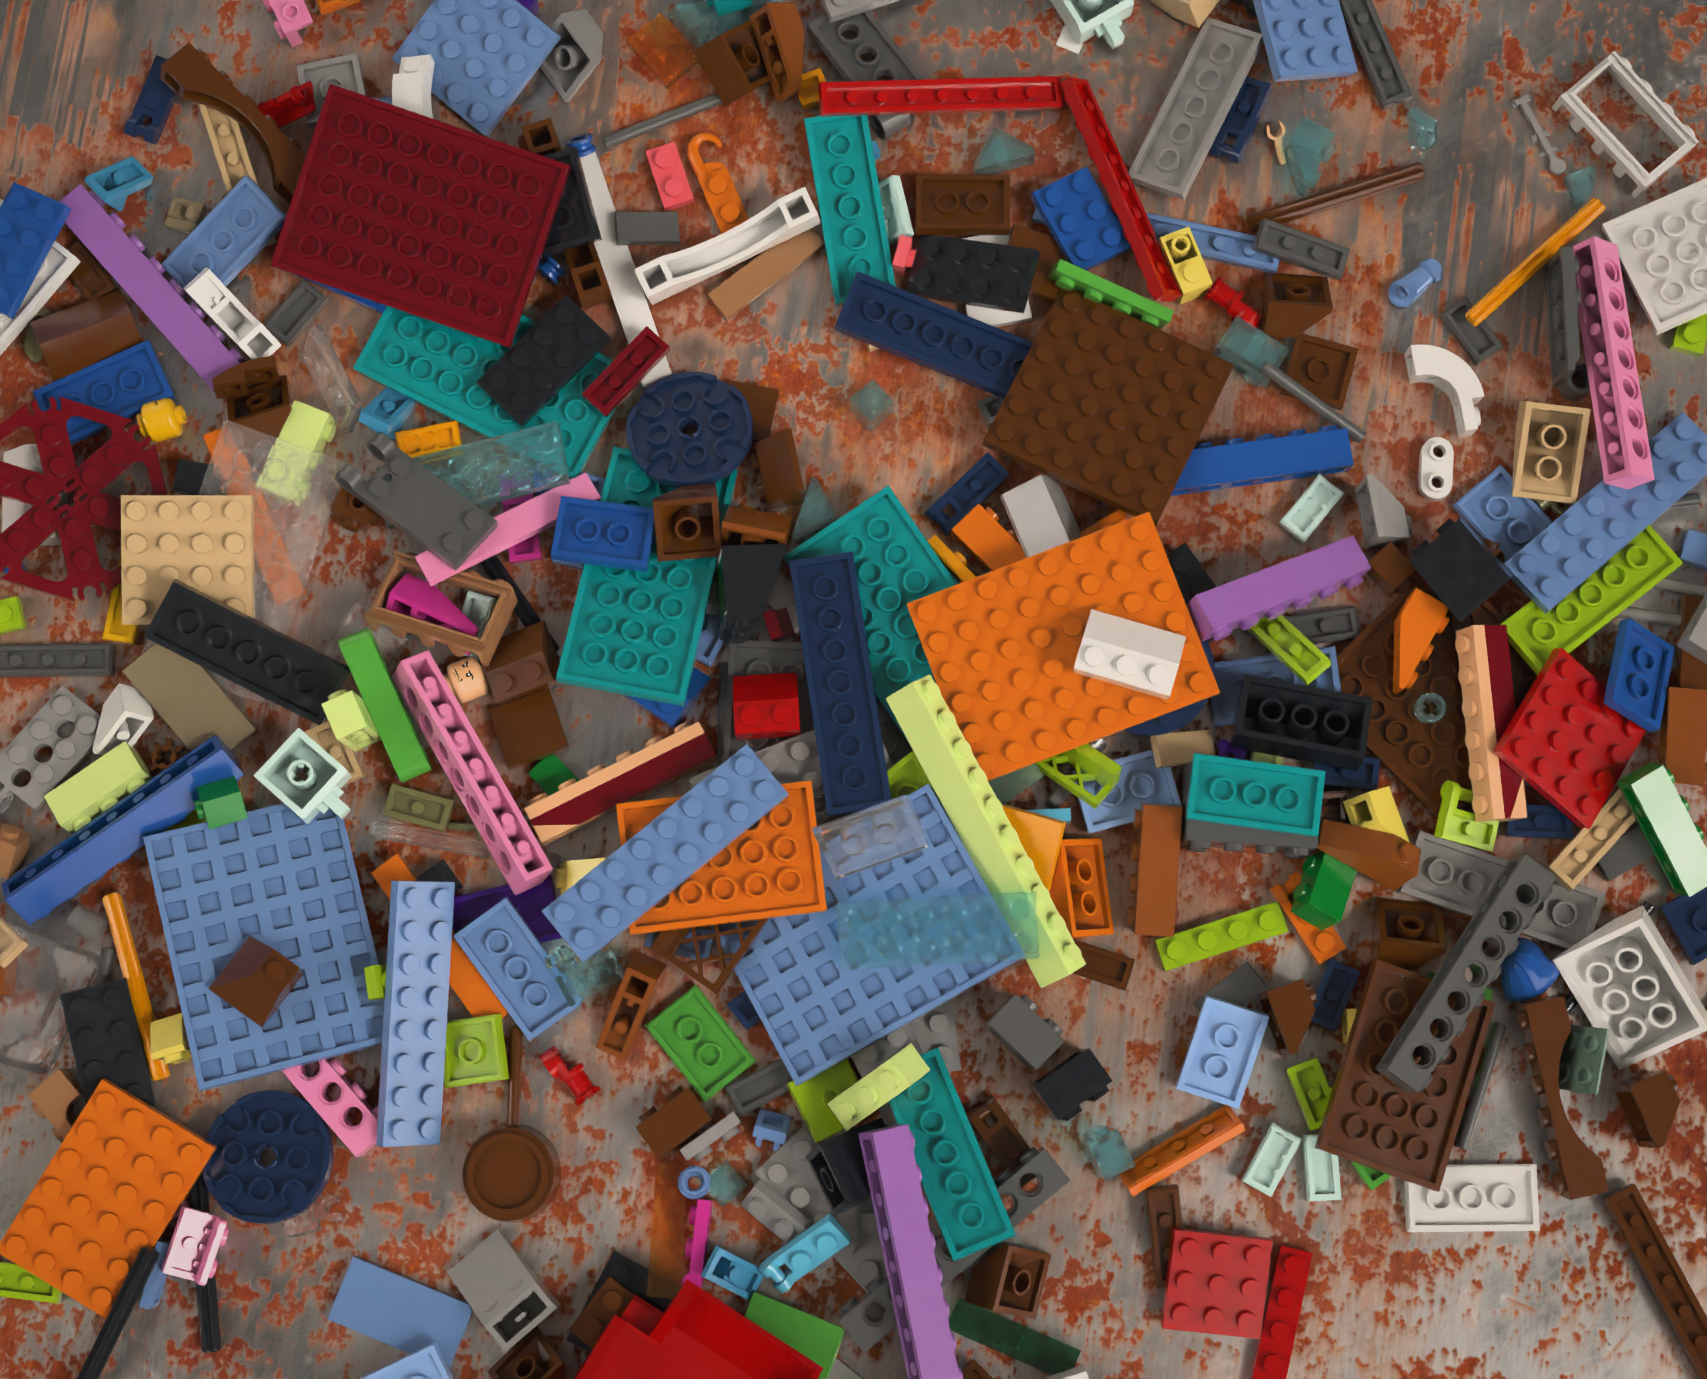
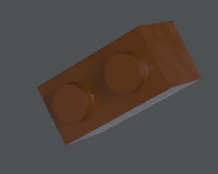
[635,1086,713,1159]

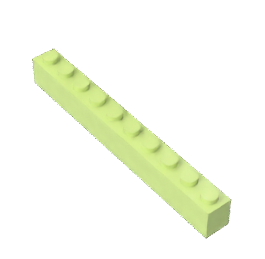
[885,675,1086,988]

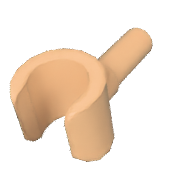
[1264,120,1287,165]

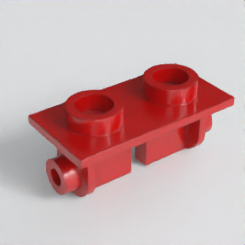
[256,81,316,128]

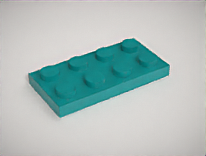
[1185,753,1326,838]

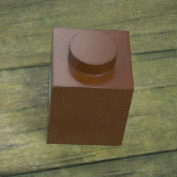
[1366,541,1416,596]

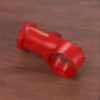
[1204,276,1263,334]
[539,1045,601,1106]

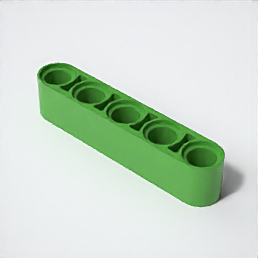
[338,627,432,783]

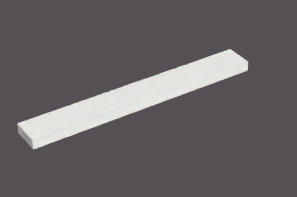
[580,152,672,390]

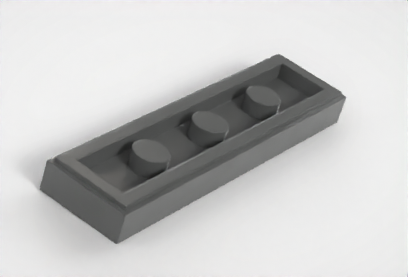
[1339,0,1412,110]
[0,643,115,678]

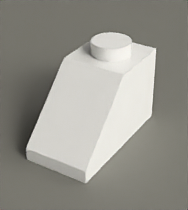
[92,683,154,756]

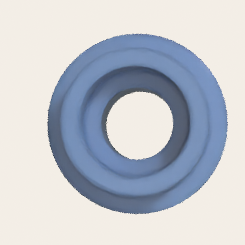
[678,1166,711,1199]

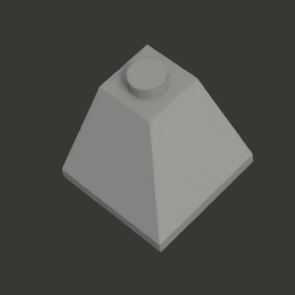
[540,9,603,102]
[1355,474,1413,550]

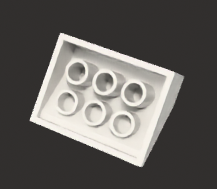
[1553,905,1707,1070]

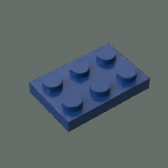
[1031,166,1131,271]
[551,496,655,572]
[1603,618,1675,732]

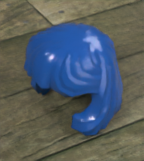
[1498,937,1560,1003]

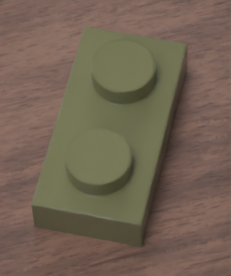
[383,784,455,833]

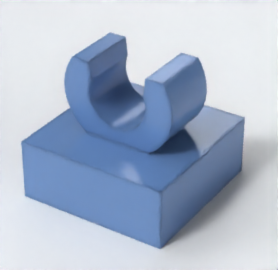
[752,1108,791,1151]

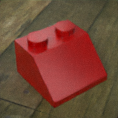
[733,672,801,741]

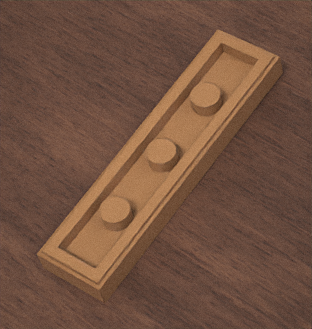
[707,228,825,321]

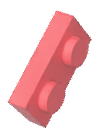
[645,142,694,212]

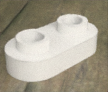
[1418,437,1454,501]

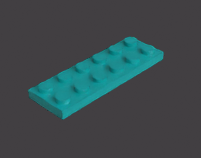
[804,115,896,306]
[889,1048,1016,1262]

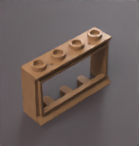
[364,551,518,667]

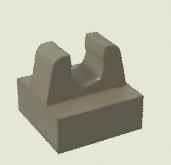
[165,196,207,234]

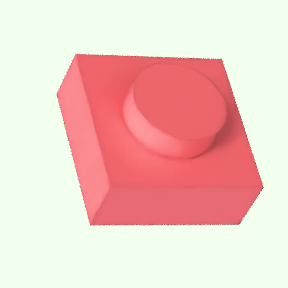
[892,235,917,277]

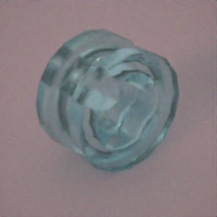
[1414,693,1446,724]

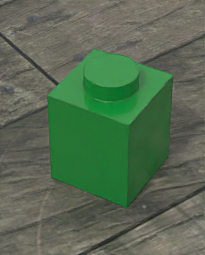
[193,776,248,830]

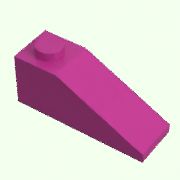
[386,573,479,656]

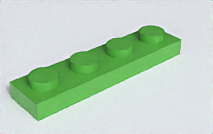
[1048,259,1174,329]

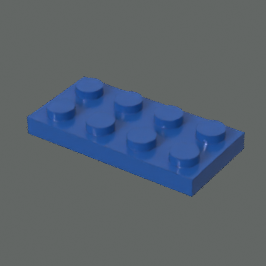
[0,182,72,319]
[32,339,176,445]

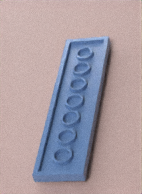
[1504,412,1707,614]
[542,744,789,963]
[376,880,455,1147]

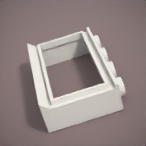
[1552,51,1699,198]

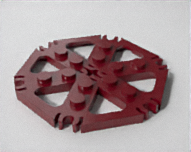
[0,396,167,602]

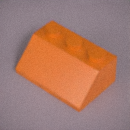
[1050,838,1114,939]

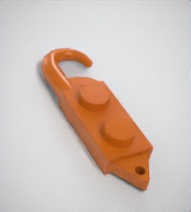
[687,132,749,234]

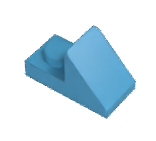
[84,156,153,212]
[358,387,416,440]
[701,1246,764,1301]

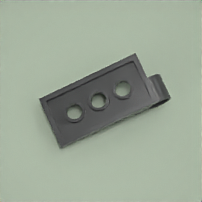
[807,10,924,140]
[1545,246,1590,402]

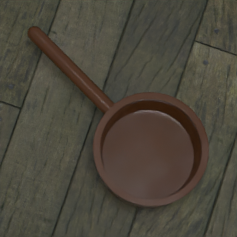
[462,1025,561,1223]

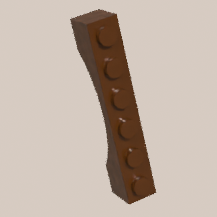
[160,42,306,204]
[521,117,613,310]
[1515,995,1609,1200]

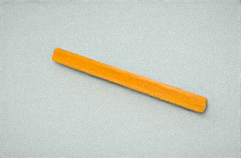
[1465,198,1605,326]
[102,892,170,1081]

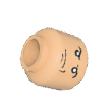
[443,657,488,703]

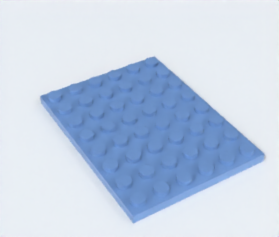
[711,784,1026,1086]
[143,803,384,1091]

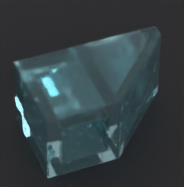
[1284,117,1336,197]

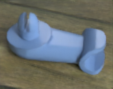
[1388,258,1443,308]

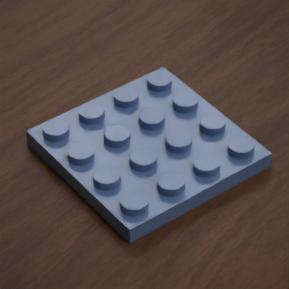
[392,0,561,137]

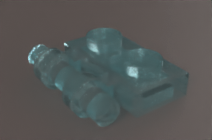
[544,945,624,1007]

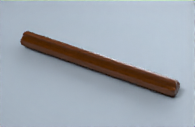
[1246,162,1425,233]

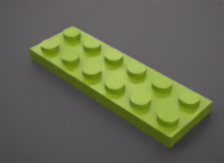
[1500,525,1683,676]

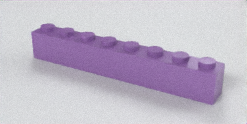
[59,184,246,392]
[858,1124,963,1379]

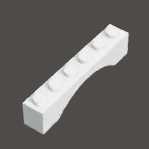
[634,187,821,305]

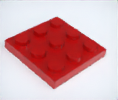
[1161,1227,1273,1339]

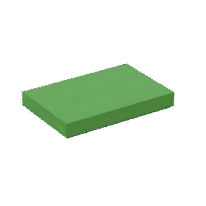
[645,984,756,1102]
[745,1292,846,1379]

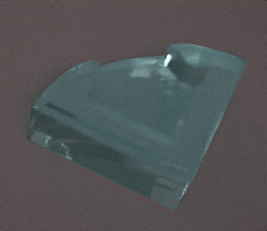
[1563,166,1597,207]

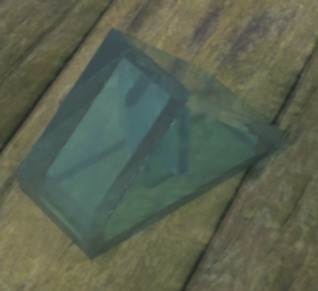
[972,127,1035,174]
[791,477,838,545]

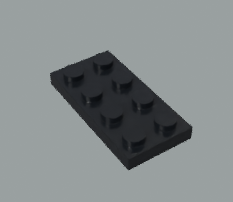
[906,234,1040,313]
[476,294,611,428]
[60,977,156,1106]

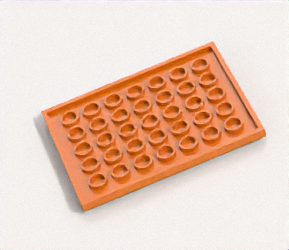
[906,512,1220,781]

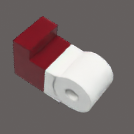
[762,605,800,642]

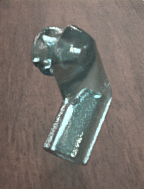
[1406,104,1438,149]

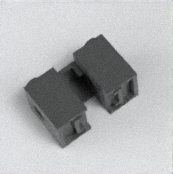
[1180,761,1318,859]

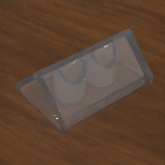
[812,795,928,879]

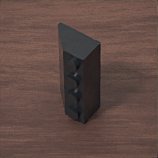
[1229,674,1373,771]

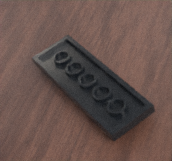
[144,579,351,725]

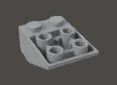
[447,1228,561,1352]

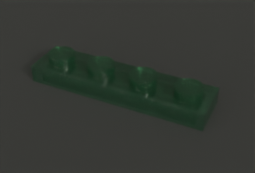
[948,1296,1081,1375]

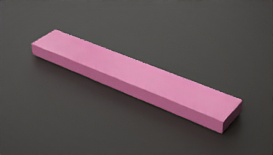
[415,472,601,587]

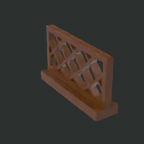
[650,918,770,995]

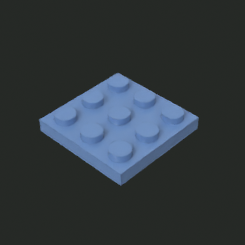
[1253,0,1358,82]

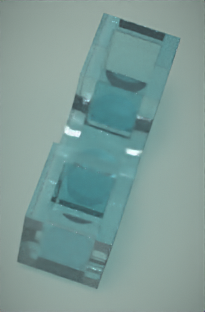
[1079,1124,1136,1181]

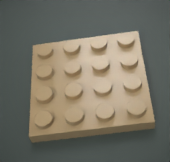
[121,495,255,625]

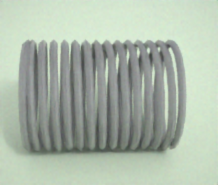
[67,905,107,942]

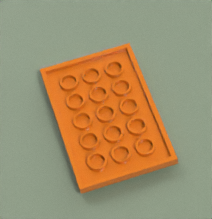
[616,780,827,935]
[0,1078,217,1319]

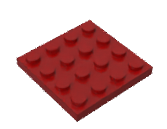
[1493,648,1646,829]

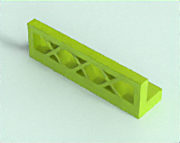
[1035,744,1122,809]

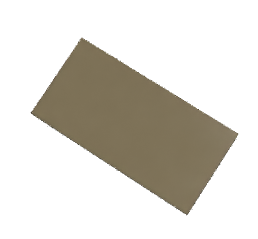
[122,643,258,751]

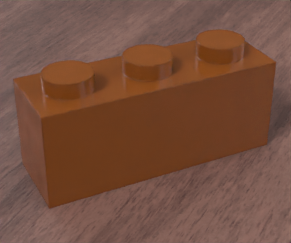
[1657,687,1707,789]

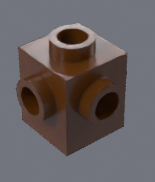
[331,487,381,533]

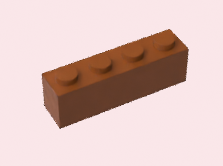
[1127,802,1183,937]

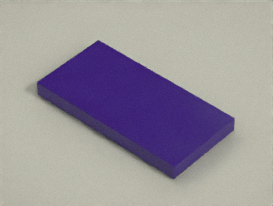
[452,874,563,943]

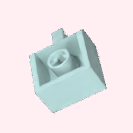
[1050,0,1134,50]
[254,727,352,824]

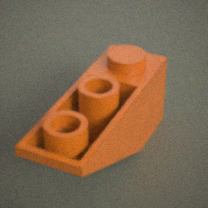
[1393,588,1450,694]

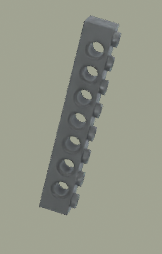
[1375,854,1556,1093]
[838,1146,1070,1353]

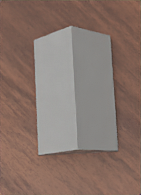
[1000,475,1082,558]

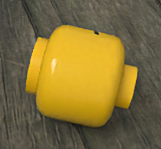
[137,398,187,443]

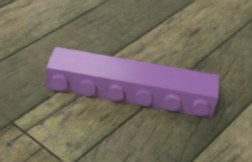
[1186,535,1371,642]

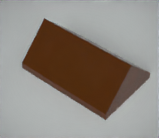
[30,290,142,382]

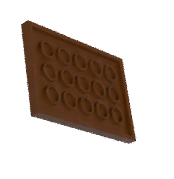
[1315,959,1495,1192]

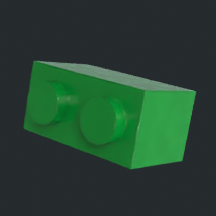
[1291,851,1357,930]

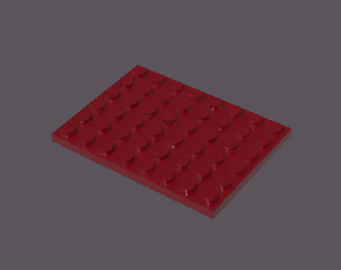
[270,84,571,348]

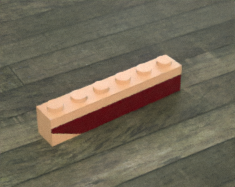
[1455,625,1527,823]
[524,721,717,846]

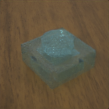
[709,1160,748,1207]

